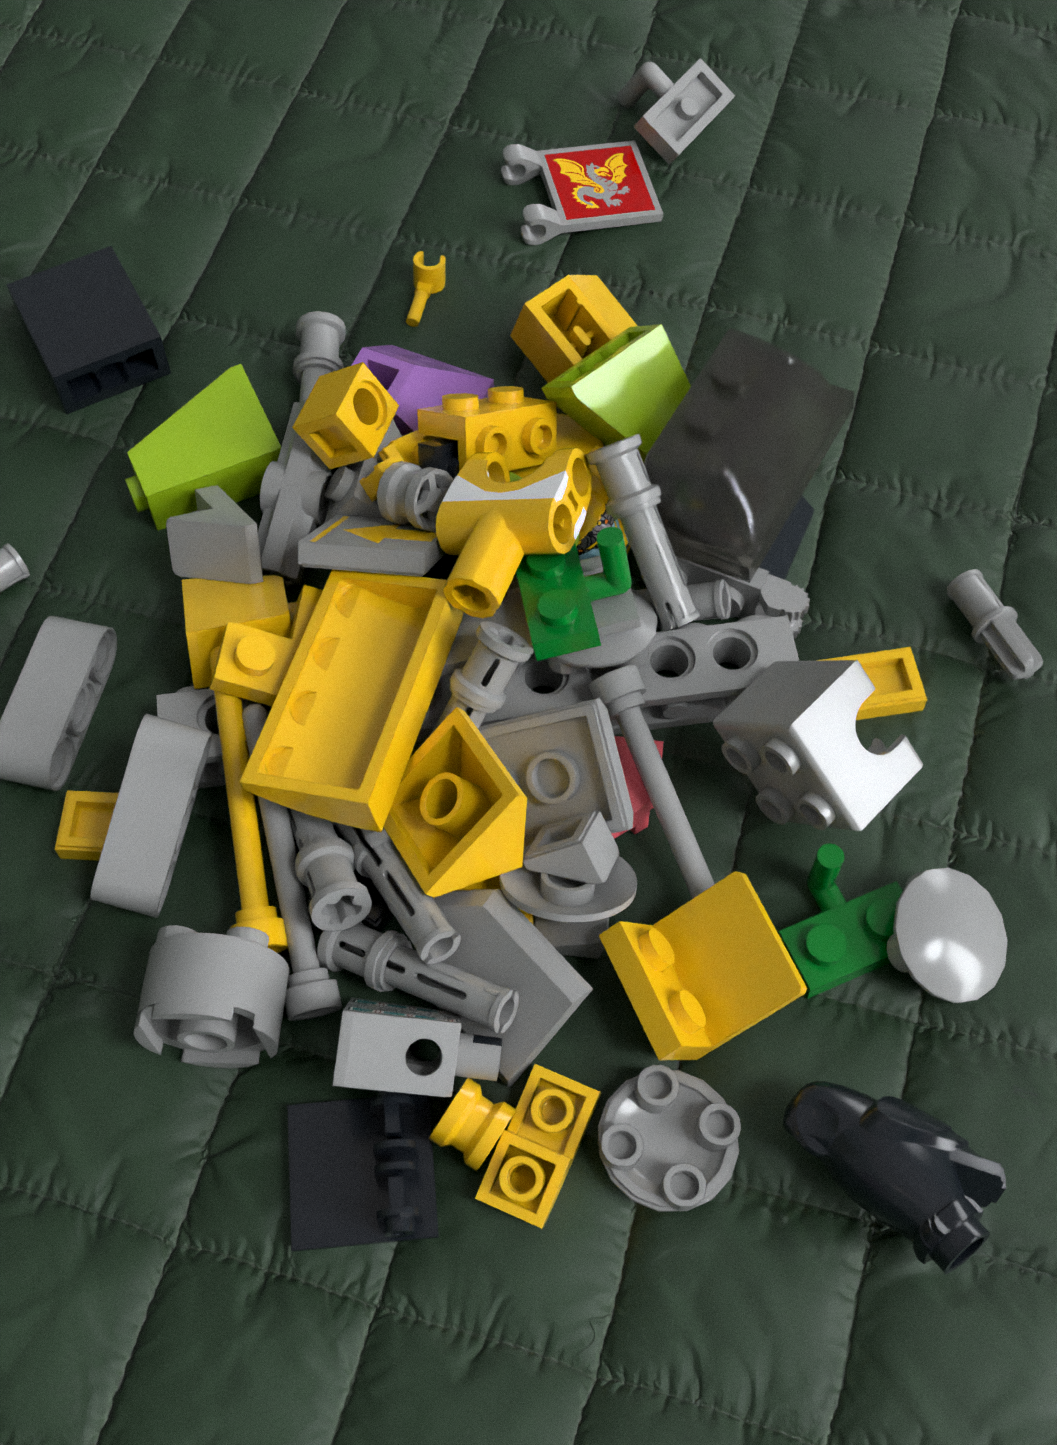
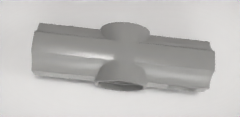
[258,399,333,587]

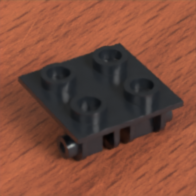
[287,1090,439,1252]

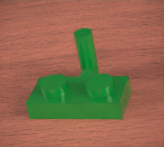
[516,527,632,661]
[778,843,903,999]

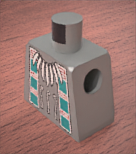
[332,997,502,1097]

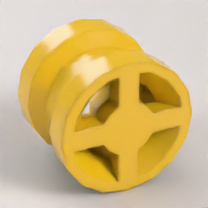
[429,1078,516,1172]

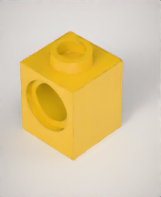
[292,362,399,469]

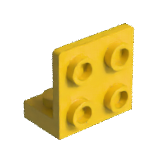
[599,871,807,1060]

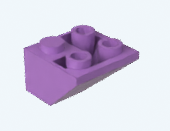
[351,345,494,436]

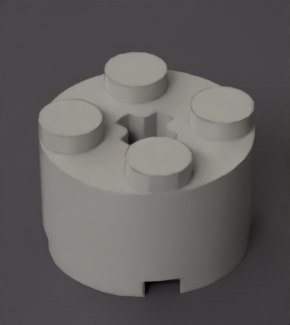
[134,925,289,1068]

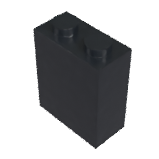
[6,246,171,414]

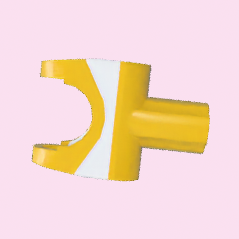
[436,448,592,618]

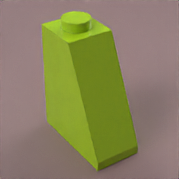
[542,324,721,484]
[125,364,281,531]

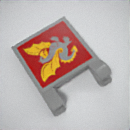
[501,140,663,245]

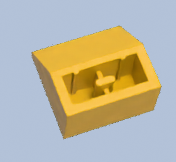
[510,275,637,383]

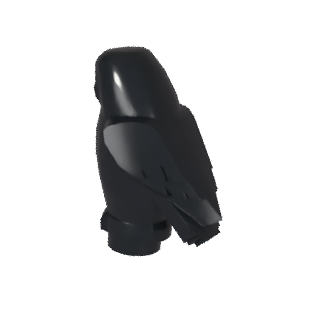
[783,1080,1006,1274]

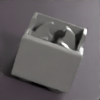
[713,660,923,831]

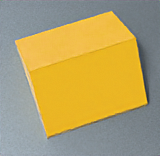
[384,707,527,898]

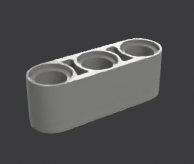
[0,616,117,791]
[90,713,212,918]

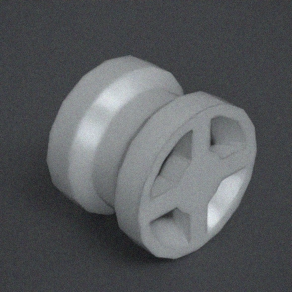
[377,461,453,532]

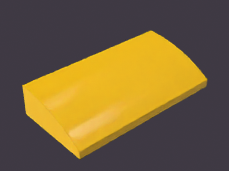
[239,569,464,832]

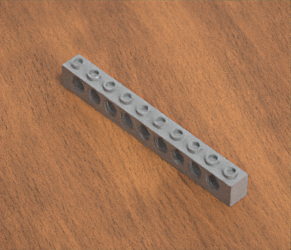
[156,615,799,789]

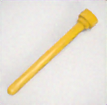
[210,645,288,953]

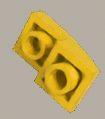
[475,1064,601,1229]

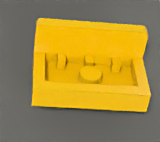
[417,386,557,473]

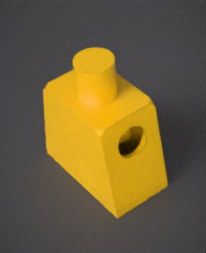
[182,575,297,689]

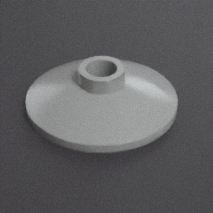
[499,845,637,923]

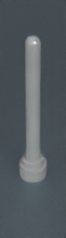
[588,665,715,899]
[242,704,342,1021]

